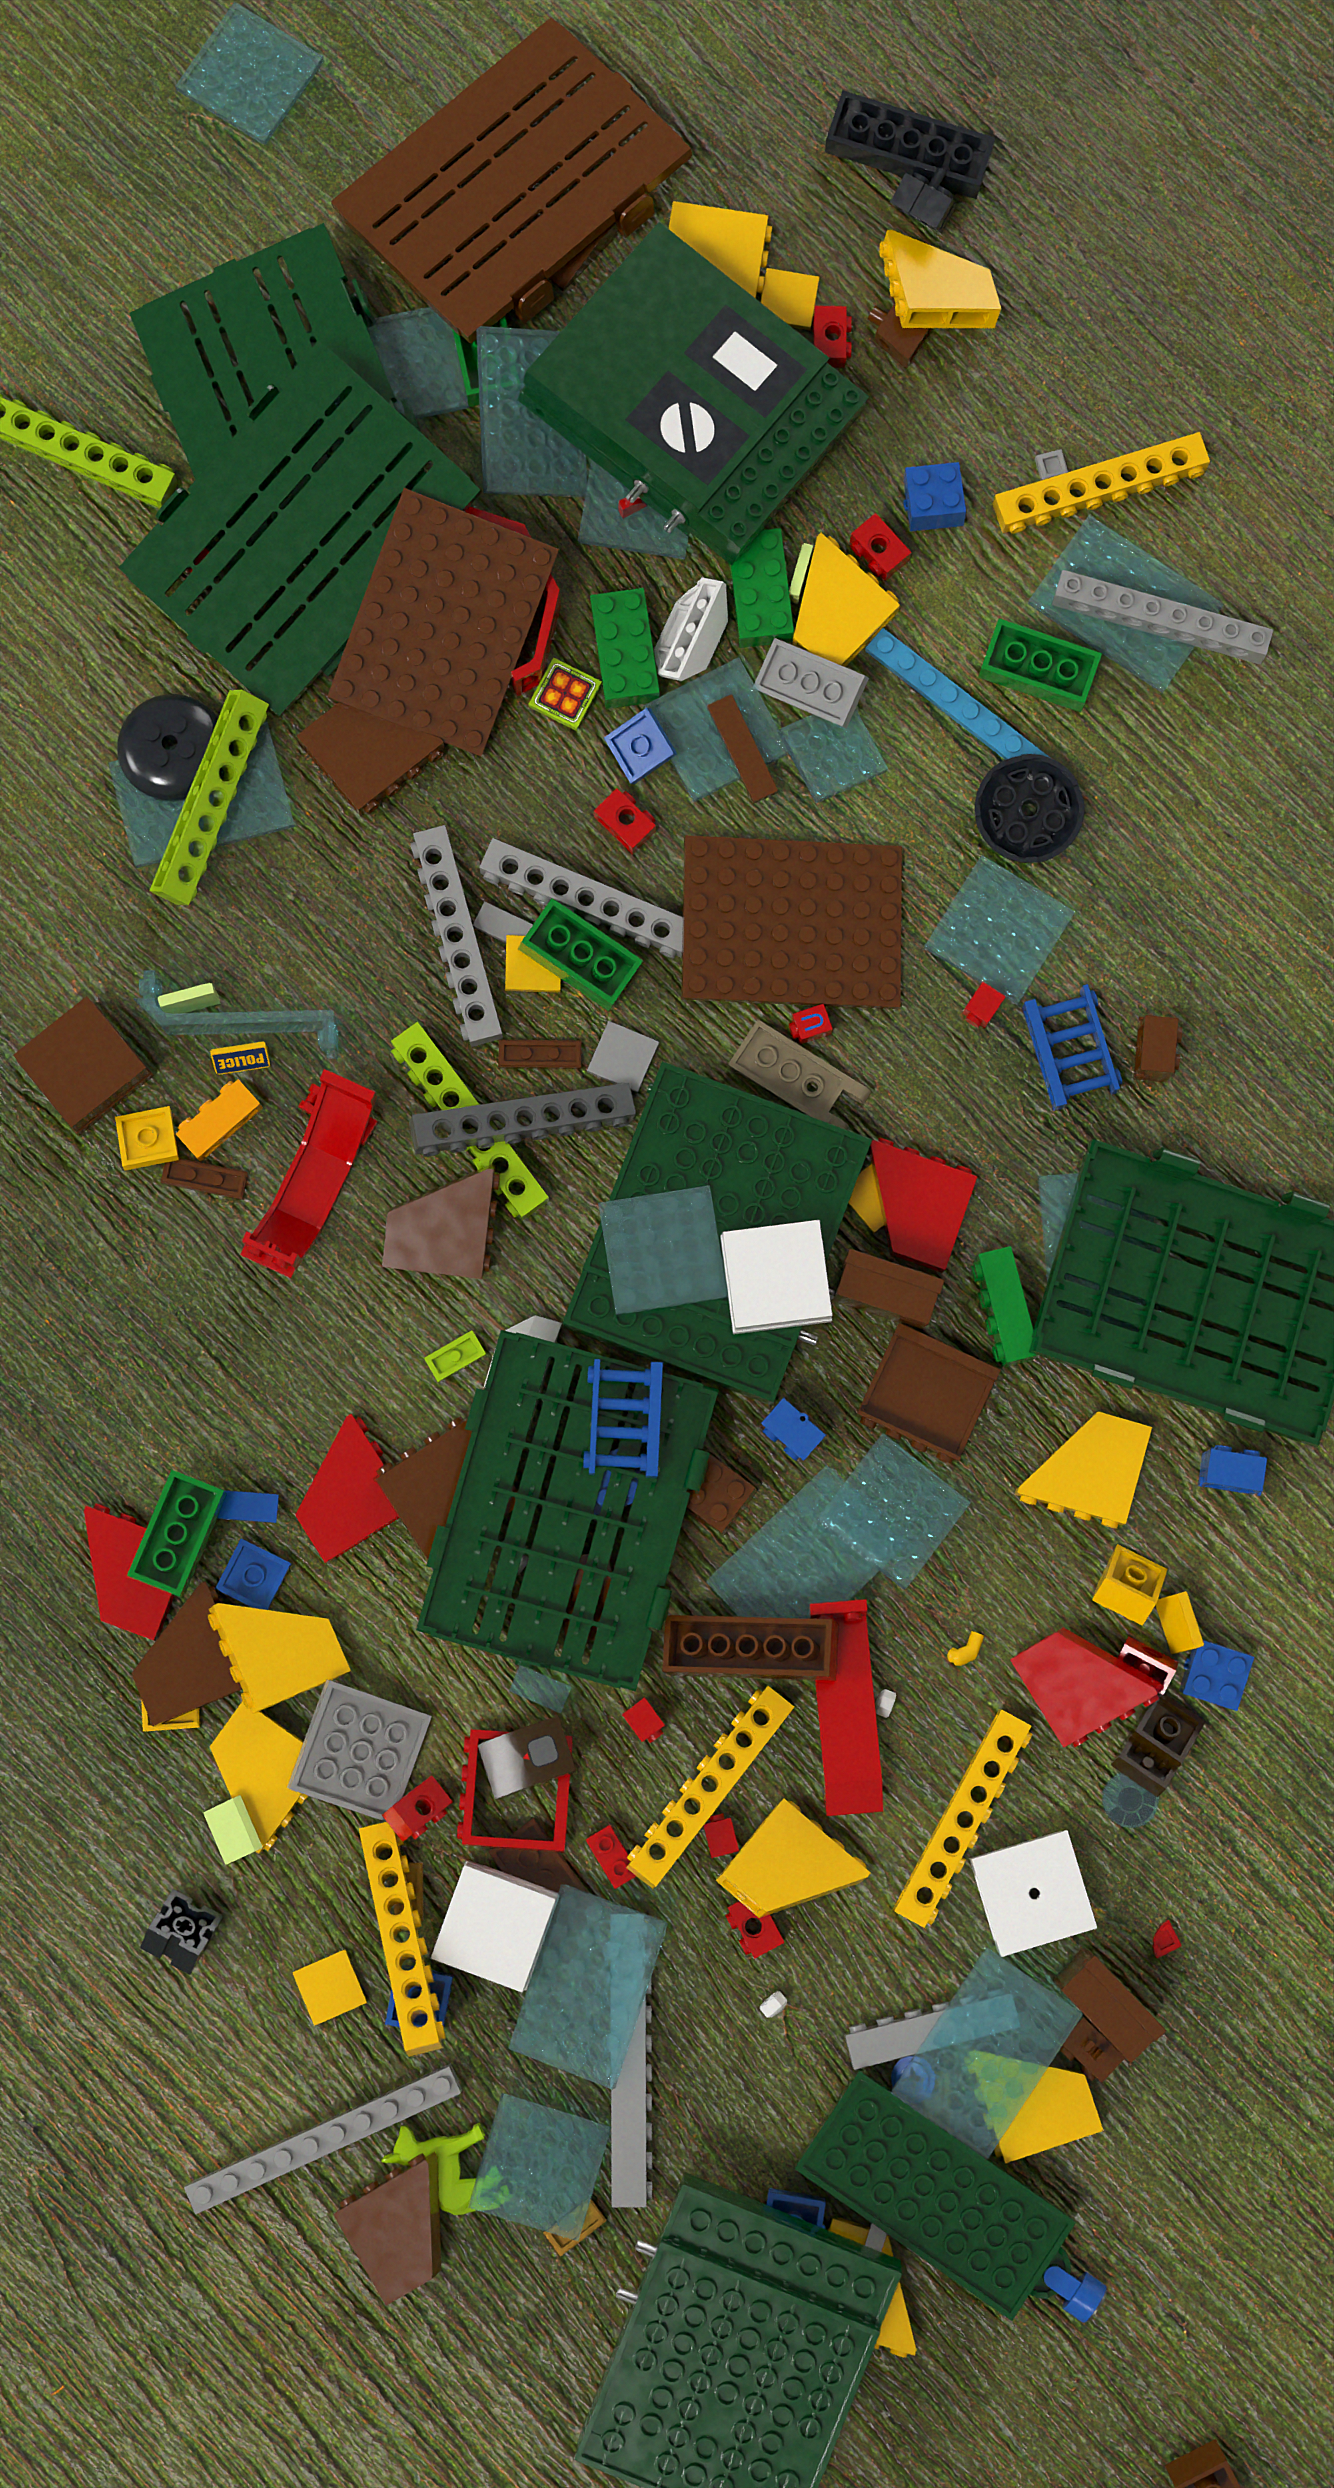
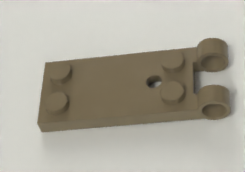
[728,1019,871,1130]

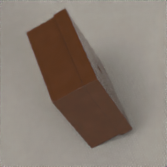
[13,996,154,1136]
[833,1249,944,1330]
[1052,1947,1166,2063]

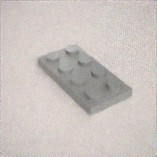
[753,638,869,729]

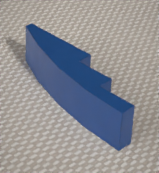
[217,1491,279,1523]

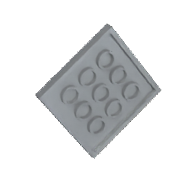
[287,1679,432,1822]

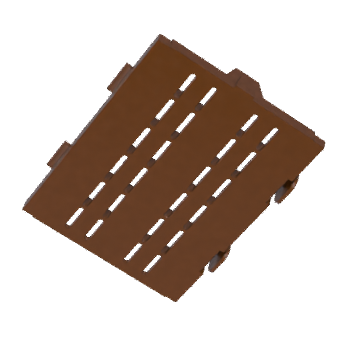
[331,17,692,343]

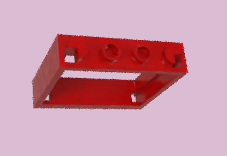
[457,1729,573,1853]

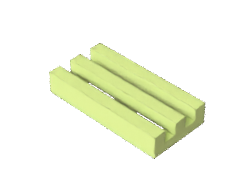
[789,543,813,604]

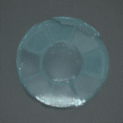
[1102,1773,1159,1828]

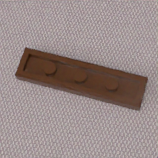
[707,694,778,804]

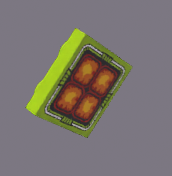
[528,657,602,731]

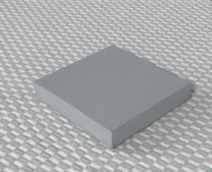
[587,1021,659,1093]

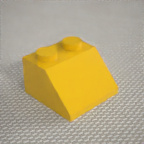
[1092,1544,1168,1626]

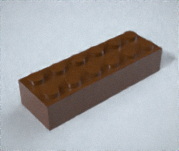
[662,1615,839,1681]

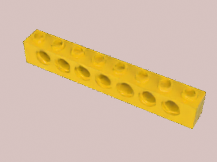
[992,432,1210,534]
[626,1686,794,1889]
[892,1709,1032,1928]
[359,1822,446,2057]

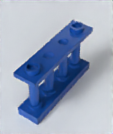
[1022,984,1122,1111]
[583,1359,663,1478]

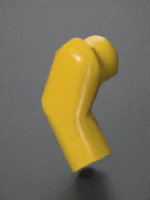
[947,1631,984,1666]

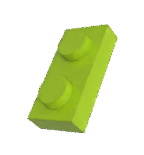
[424,1330,486,1383]

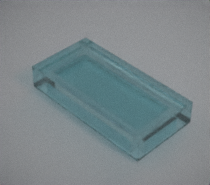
[509,1666,572,1713]

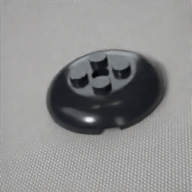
[117,694,221,802]
[974,754,1084,863]

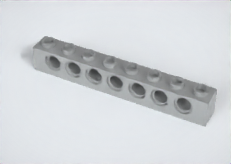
[1052,570,1273,665]
[410,825,503,1047]
[479,838,683,958]

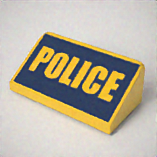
[210,1041,270,1075]

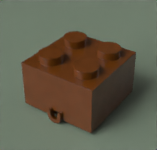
[1133,1015,1182,1083]
[686,1454,757,1536]

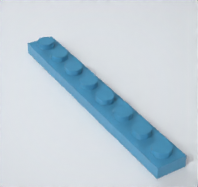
[865,627,1050,760]

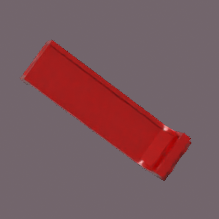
[808,1599,883,1816]

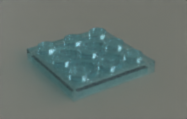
[778,709,888,803]

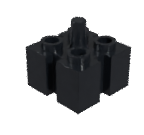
[890,167,957,234]
[140,1889,223,1975]

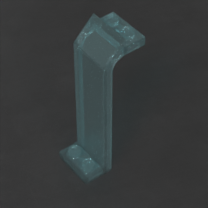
[133,970,339,1059]

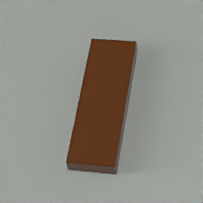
[498,1040,582,1069]
[160,1158,249,1200]

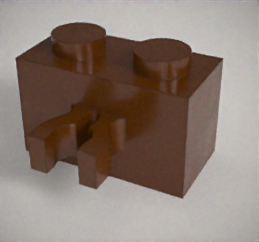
[1057,2015,1125,2083]

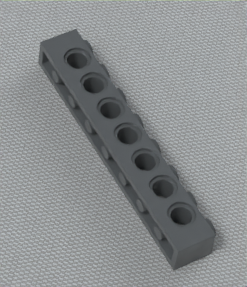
[409,1083,636,1157]

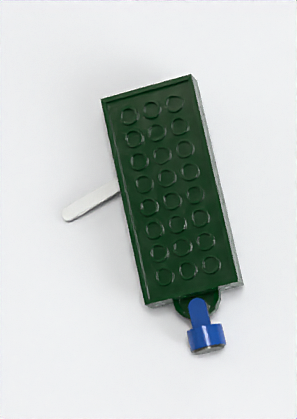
[794,2069,1108,2323]

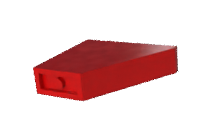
[868,1138,977,1273]
[295,1414,399,1564]
[84,1503,175,1641]
[1010,1627,1164,1748]

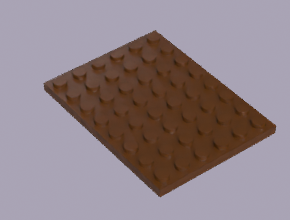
[327,488,559,756]
[681,835,902,1009]

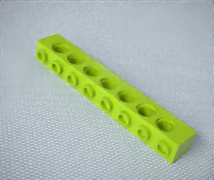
[0,394,178,509]
[149,689,269,905]
[391,1022,549,1221]

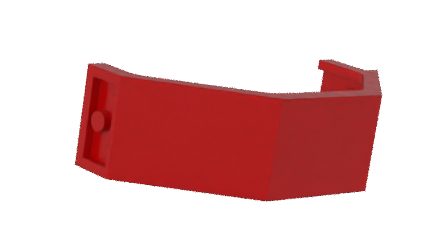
[465,506,561,697]
[240,1069,377,1278]

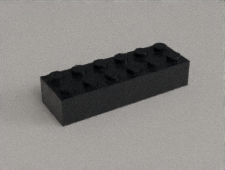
[825,90,995,200]

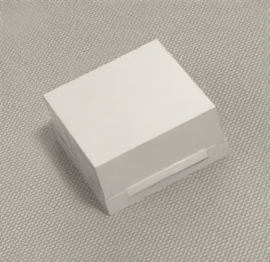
[720,1220,832,1334]
[969,1830,1097,1957]
[431,1860,561,1992]

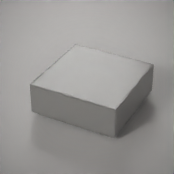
[1035,449,1068,481]

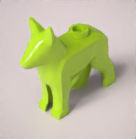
[381,2122,512,2215]

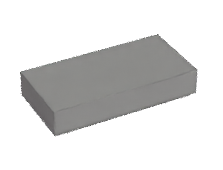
[473,902,533,943]

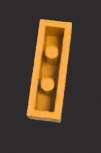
[176,1079,263,1162]

